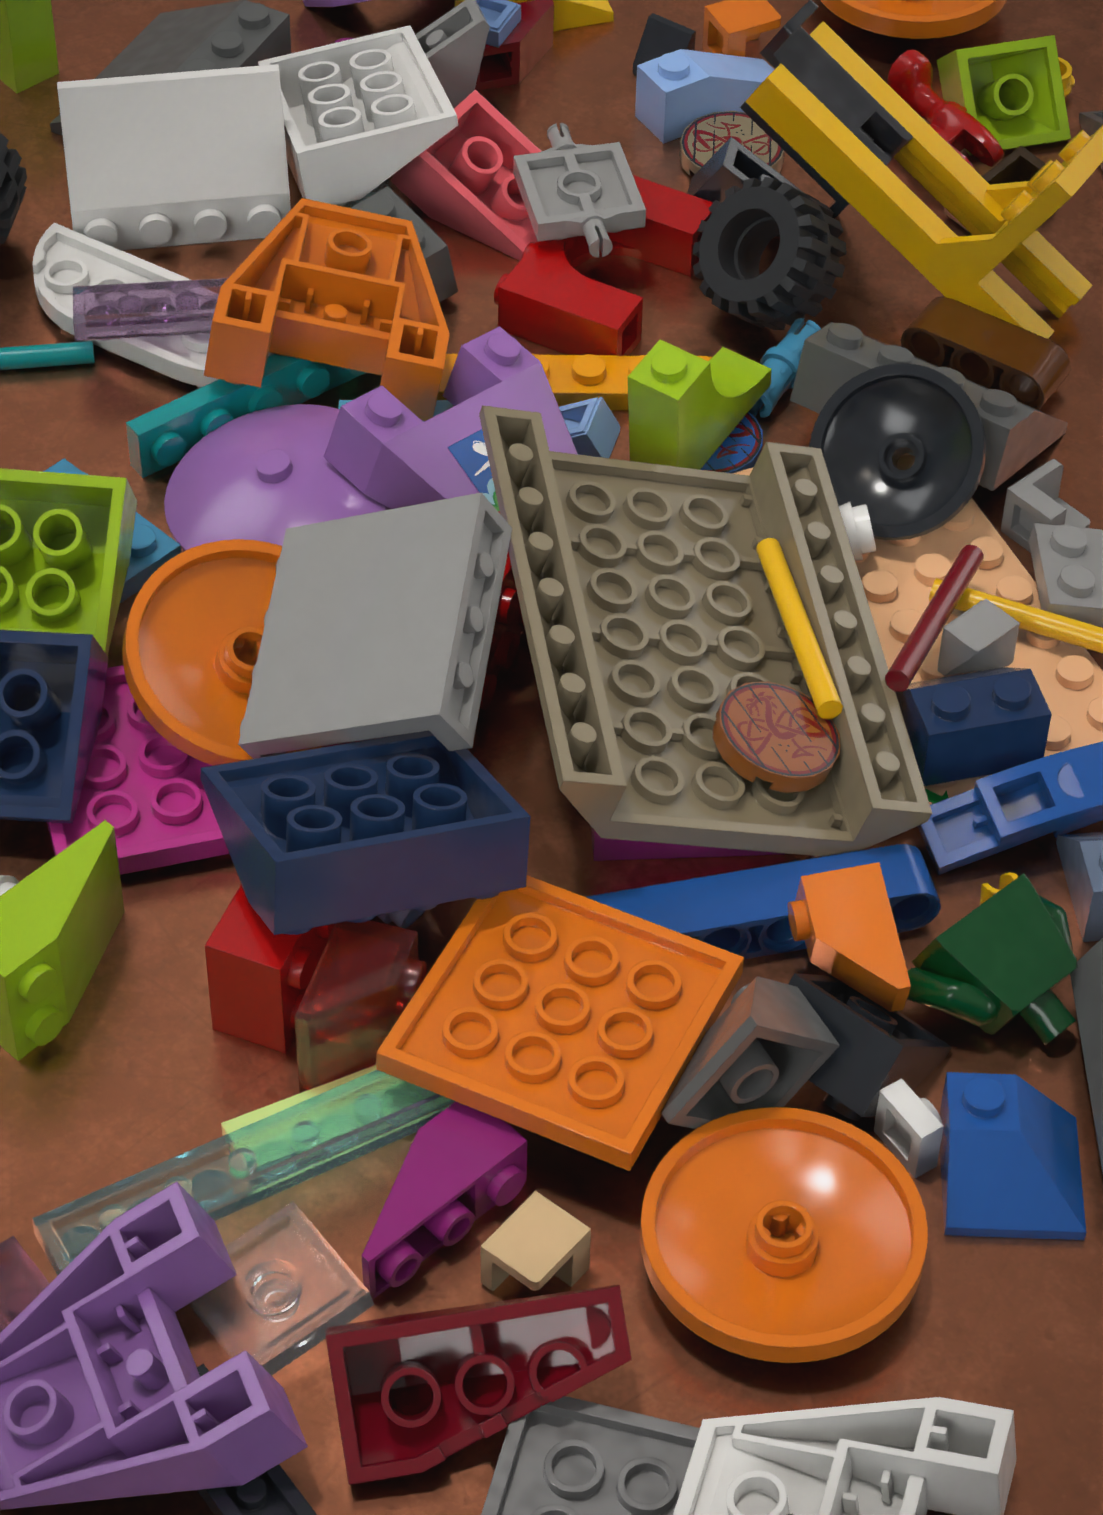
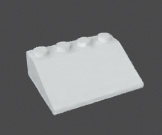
[258,25,459,206]
[57,64,291,250]

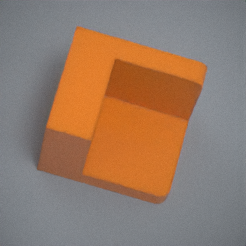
[702,0,781,57]

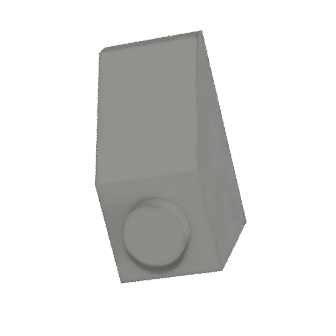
[416,0,490,108]

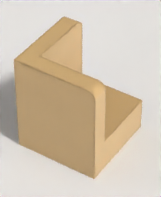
[481,1191,591,1291]

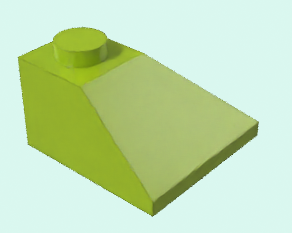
[937,35,1071,156]

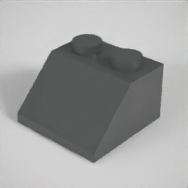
[662,976,840,1129]

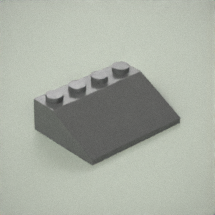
[50,0,291,136]
[790,322,1068,491]

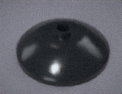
[809,363,987,540]

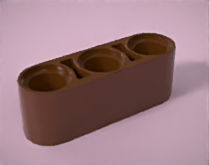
[901,296,1071,410]

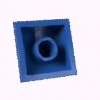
[939,1072,1086,1240]

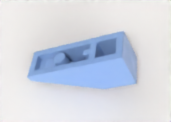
[635,49,775,144]

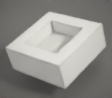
[874,1078,944,1178]

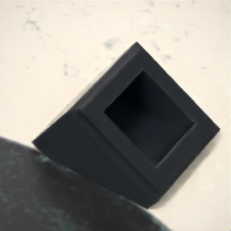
[632,13,696,76]

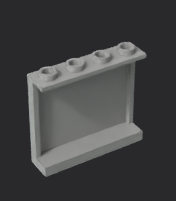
[238,493,512,759]

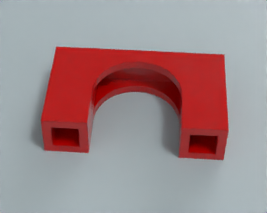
[494,175,713,356]

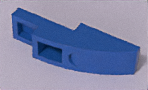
[917,742,1103,875]

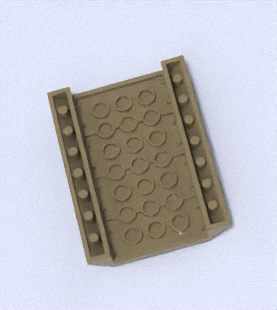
[479,405,932,856]

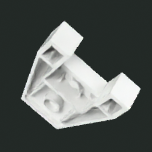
[673,1397,1017,1515]

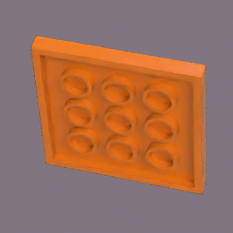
[376,875,744,1171]

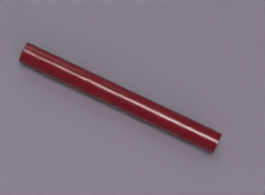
[885,545,984,692]

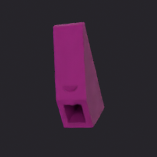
[361,1101,527,1302]

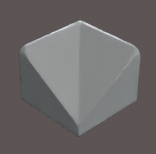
[938,598,1020,676]

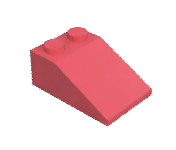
[391,90,542,261]

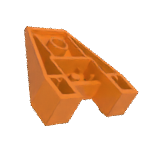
[204,198,450,421]

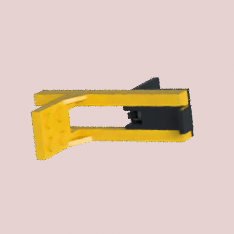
[740,0,1103,339]

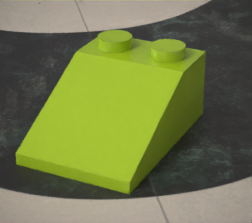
[0,820,124,1061]

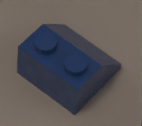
[895,667,1052,786]

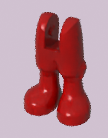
[887,49,1004,170]

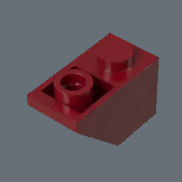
[475,0,554,91]

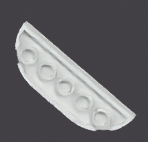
[33,223,274,388]

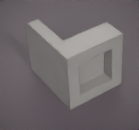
[1001,459,1090,553]

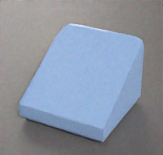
[559,397,621,458]

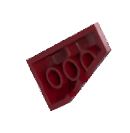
[325,1285,632,1485]

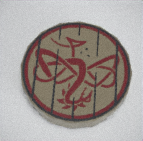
[679,111,785,175]

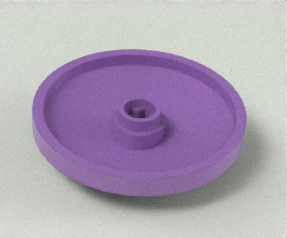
[164,404,391,553]

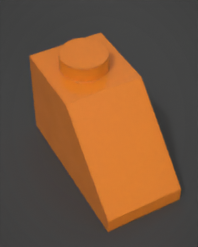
[788,862,911,1012]

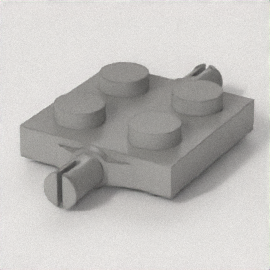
[513,123,646,257]

